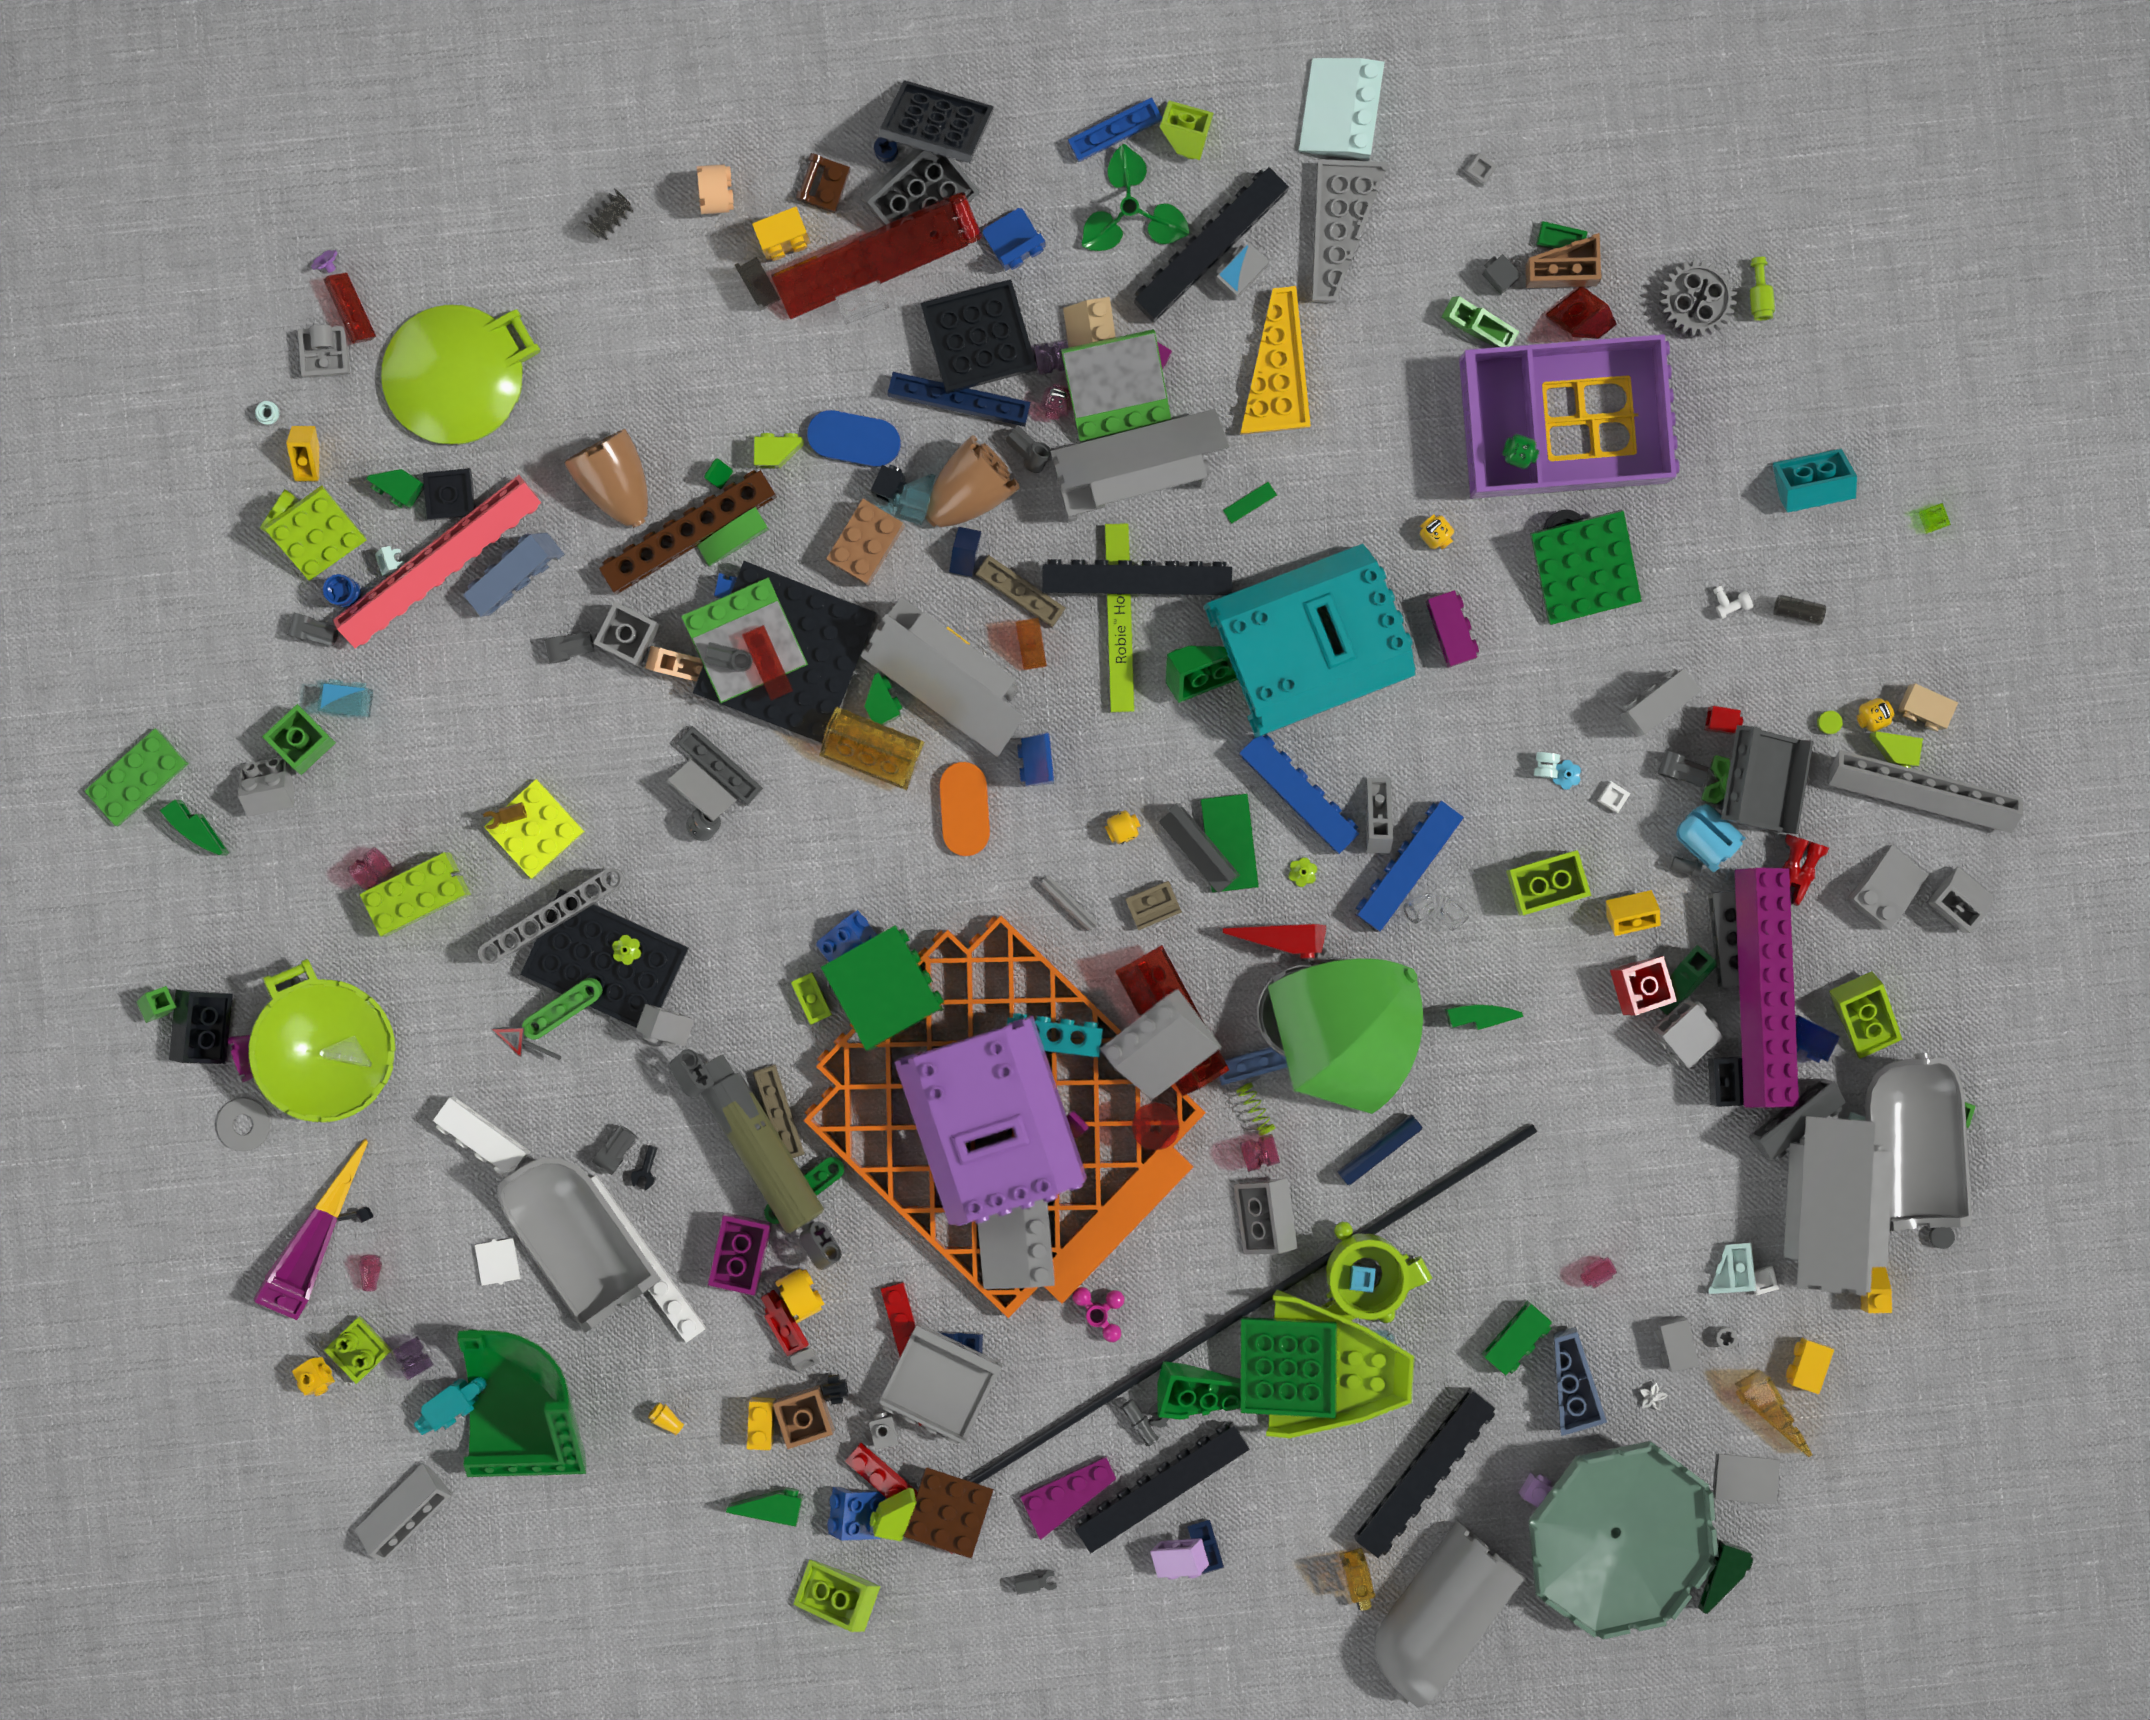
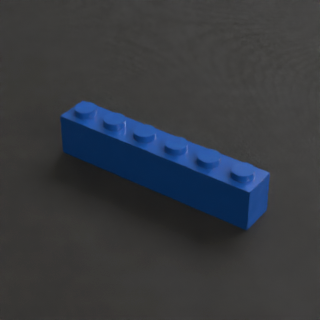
[1238,734,1359,854]
[1355,801,1464,932]

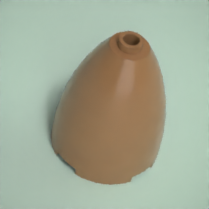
[564,429,648,528]
[925,435,1020,527]

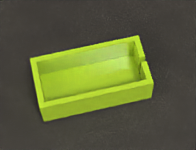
[359,852,471,937]

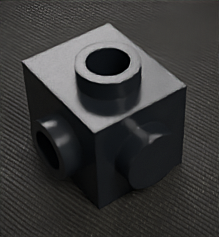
[871,465,907,505]

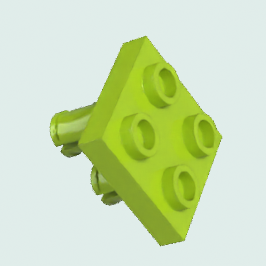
[324,1316,392,1384]

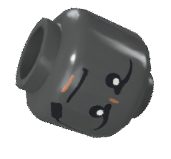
[686,808,721,841]

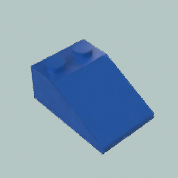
[1017,733,1054,787]

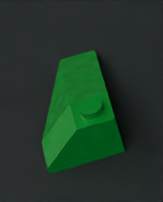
[1157,1361,1241,1420]

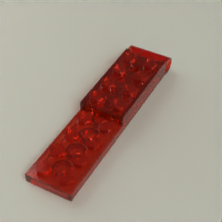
[771,192,982,320]

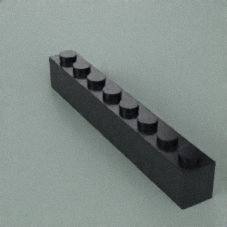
[1134,167,1289,323]
[1042,559,1232,595]
[1354,1388,1495,1558]
[1075,1422,1250,1554]

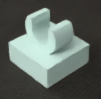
[375,546,405,576]

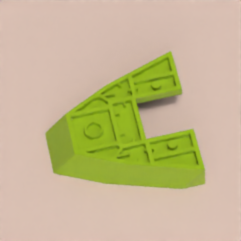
[1266,1290,1414,1438]

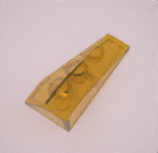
[1735,1369,1813,1457]

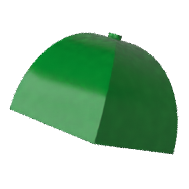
[457,1329,586,1477]

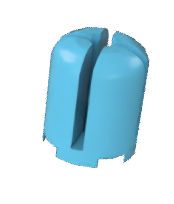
[1676,804,1746,872]

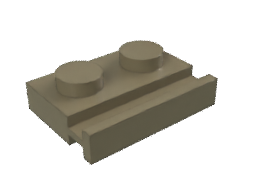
[1125,881,1182,931]

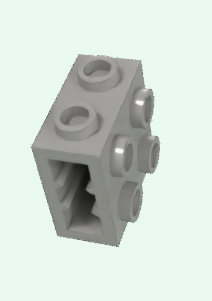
[1652,998,1723,1069]

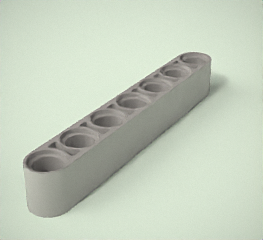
[478,868,625,964]

